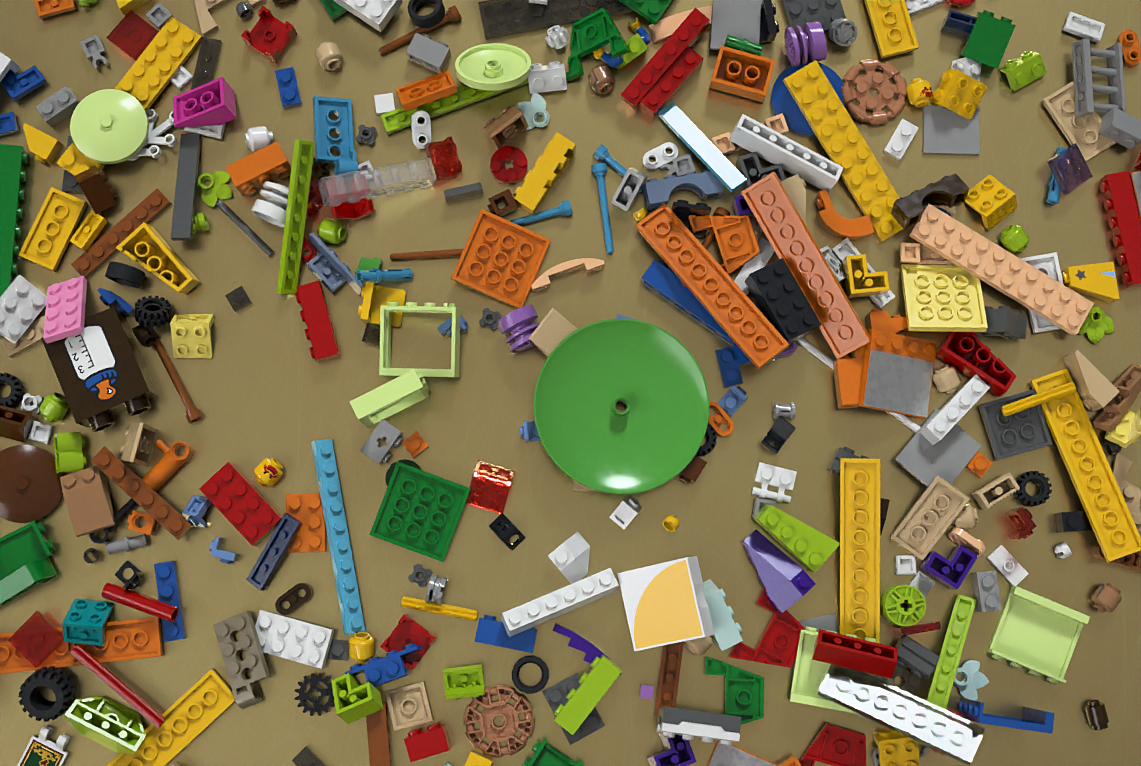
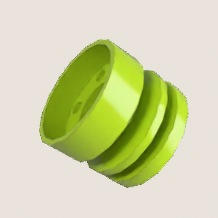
[880,585,926,627]

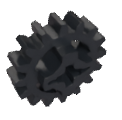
[295,673,335,716]

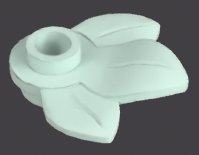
[516,92,550,130]
[953,660,989,700]

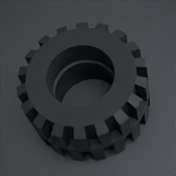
[18,666,76,722]

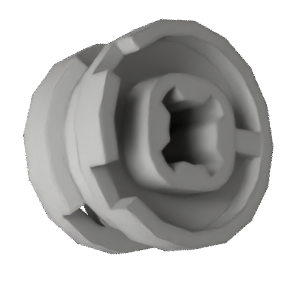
[828,18,858,46]
[425,574,448,605]

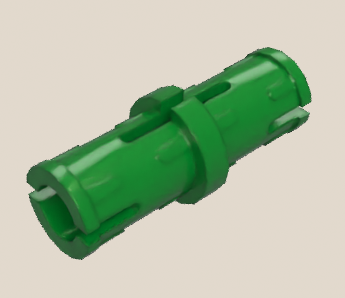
[724,34,763,56]

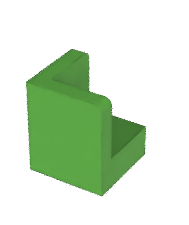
[355,257,383,274]

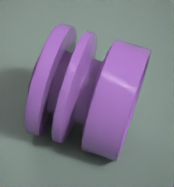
[784,21,827,67]
[497,305,540,352]

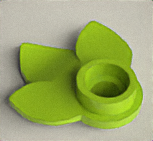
[197,171,233,207]
[1077,306,1114,344]

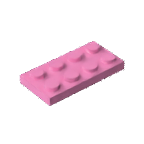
[43,276,87,344]

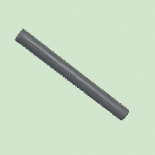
[216,200,274,257]

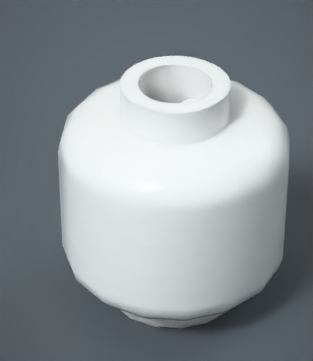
[244,126,274,152]

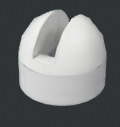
[1054,542,1072,559]

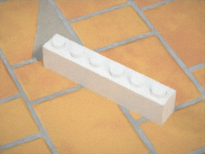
[729,114,843,193]
[501,568,619,637]

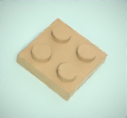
[385,682,433,731]

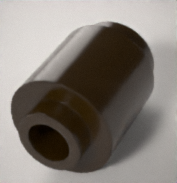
[1084,699,1109,730]

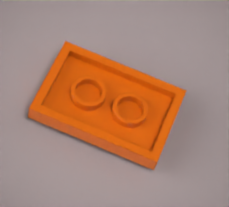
[396,70,458,111]
[286,493,326,553]

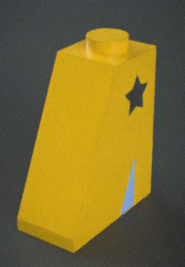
[1062,262,1120,303]

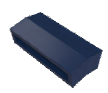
[941,10,977,38]

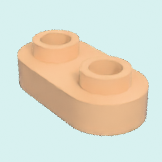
[948,527,986,557]

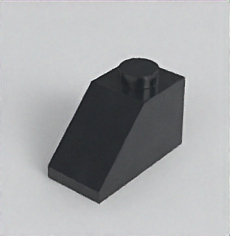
[1055,511,1093,533]

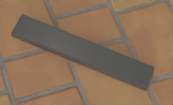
[171,134,201,241]

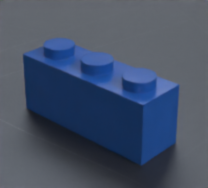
[475,615,538,653]

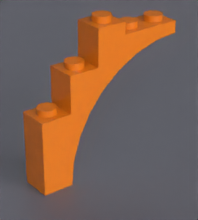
[833,308,908,409]

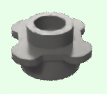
[356,125,377,145]
[479,308,501,330]
[408,564,431,587]

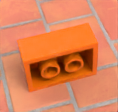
[709,46,776,102]
[225,141,292,196]

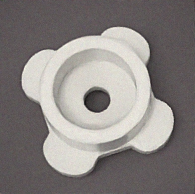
[21,394,42,414]

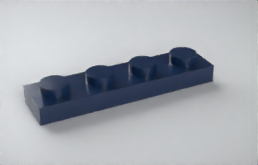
[246,513,303,591]

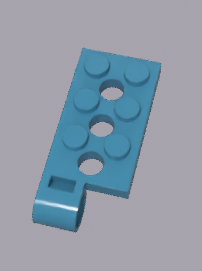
[313,96,358,179]

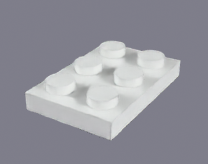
[0,274,47,344]

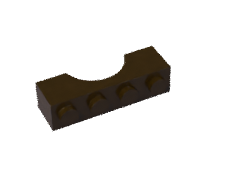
[891,173,970,230]

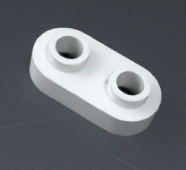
[411,110,431,149]
[642,142,678,171]

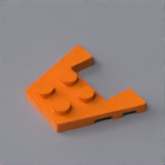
[688,215,760,275]

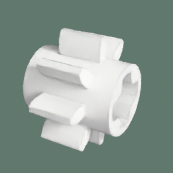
[545,25,570,49]

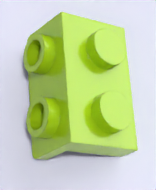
[1000,51,1047,91]
[443,664,485,700]

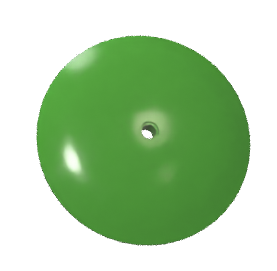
[534,319,709,494]

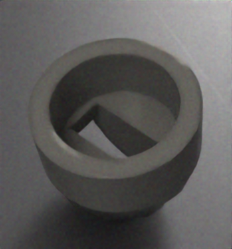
[236,2,253,18]

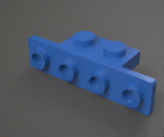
[345,643,423,687]

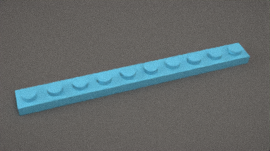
[311,439,365,635]

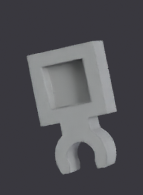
[80,34,109,71]
[660,154,696,179]

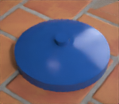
[771,61,846,136]

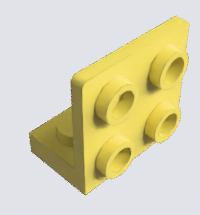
[170,314,214,358]
[1105,408,1141,448]

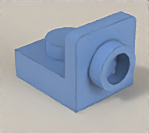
[437,316,468,336]
[718,385,748,417]
[520,421,541,442]
[182,495,212,528]

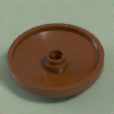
[0,445,64,523]

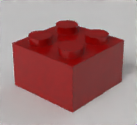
[404,722,452,762]

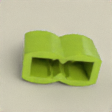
[53,432,87,473]

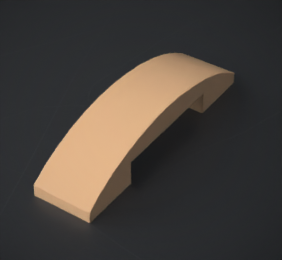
[648,6,712,44]
[711,113,789,155]
[900,243,956,265]
[531,258,605,293]

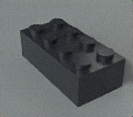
[744,258,821,344]

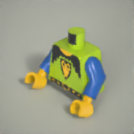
[593,17,651,70]

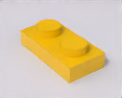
[69,210,108,252]

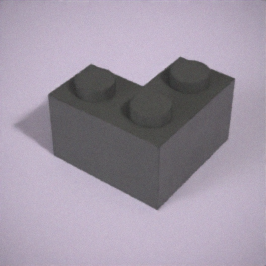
[735,152,786,189]
[974,306,1027,340]

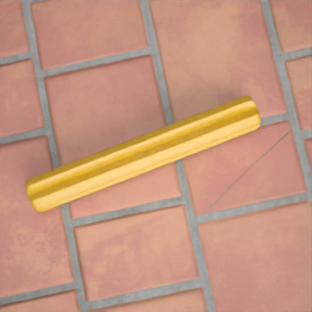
[1001,382,1076,417]
[401,596,478,621]

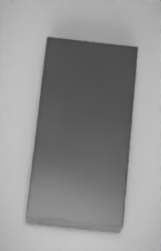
[444,182,483,202]

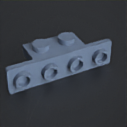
[307,232,363,295]

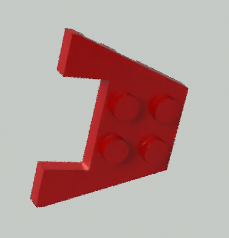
[729,588,805,668]
[799,722,867,766]

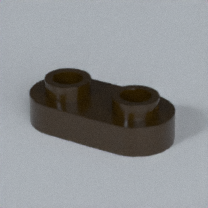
[275,583,312,615]

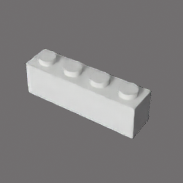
[919,374,990,445]

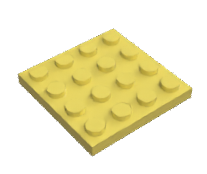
[900,264,988,332]

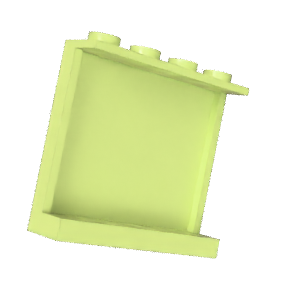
[987,586,1090,685]
[789,626,877,716]

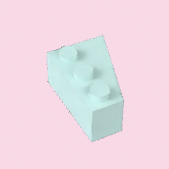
[703,579,743,651]

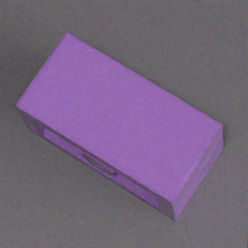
[639,684,654,699]

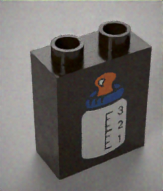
[41,306,159,432]

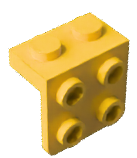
[931,68,987,119]
[358,282,406,327]
[873,726,920,766]

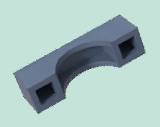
[643,169,724,210]

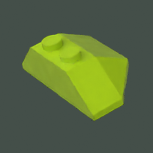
[64,696,146,753]

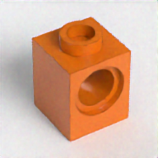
[127,510,159,536]

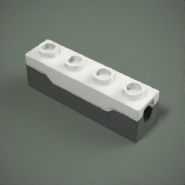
[657,706,741,746]

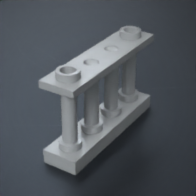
[1072,39,1126,118]

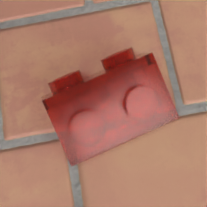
[425,137,462,181]
[306,177,329,219]
[1006,507,1037,540]

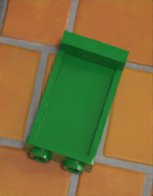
[0,520,55,581]

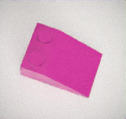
[173,77,236,128]

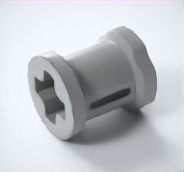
[774,402,795,420]

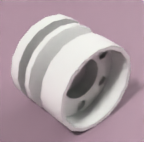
[251,181,289,228]

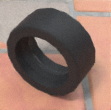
[407,0,445,28]
[105,261,145,288]
[512,656,549,694]

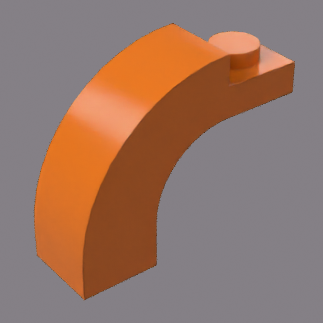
[815,189,875,241]

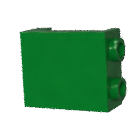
[960,10,1016,69]
[522,738,584,766]

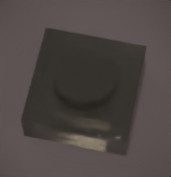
[225,286,252,313]
[362,323,380,347]

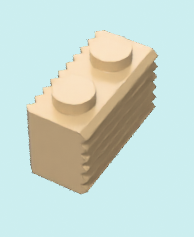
[972,473,1020,510]

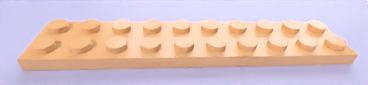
[909,204,1094,336]

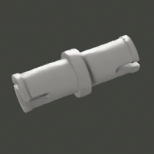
[106,534,148,555]

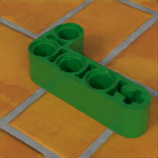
[0,558,58,608]

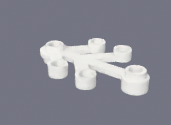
[128,109,177,161]

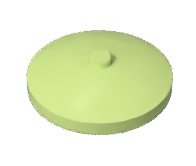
[455,43,531,90]
[70,89,149,164]

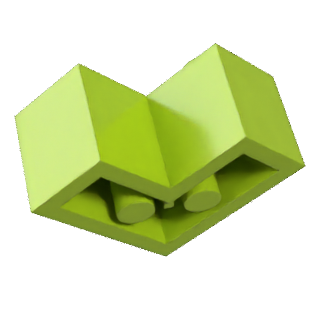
[331,673,383,724]

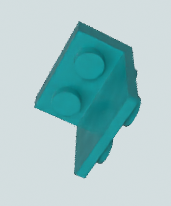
[62,599,113,646]

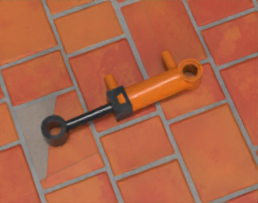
[89,439,193,544]

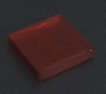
[106,10,159,61]
[8,611,64,668]
[893,621,941,636]

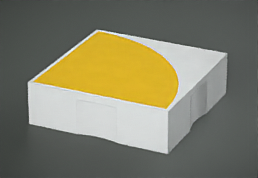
[617,556,715,651]

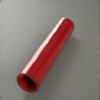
[101,583,179,622]

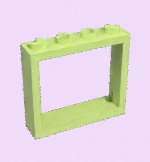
[379,302,461,377]
[350,369,430,428]

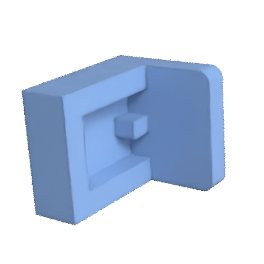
[209,537,239,564]

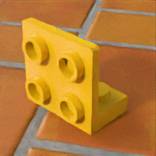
[964,175,1018,230]

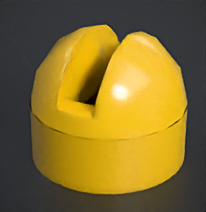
[632,207,649,222]
[662,515,679,532]

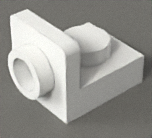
[609,495,642,529]

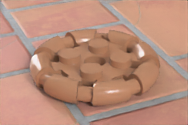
[842,59,908,125]
[463,685,535,758]

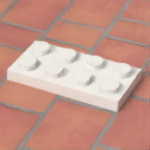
[1020,252,1064,334]
[255,610,335,669]

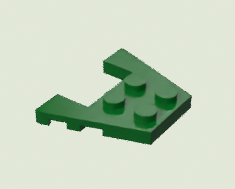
[566,8,630,81]
[705,657,764,725]

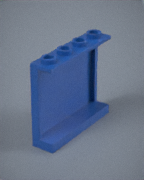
[957,698,1054,734]

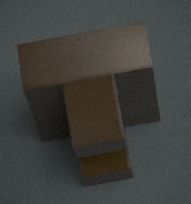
[132,324,160,348]

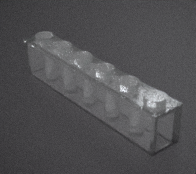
[318,157,437,207]

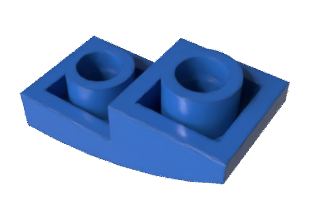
[97,288,135,317]

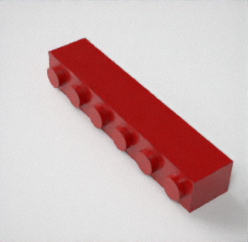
[620,8,710,110]
[1099,171,1141,288]

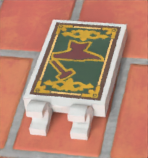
[17,725,72,766]

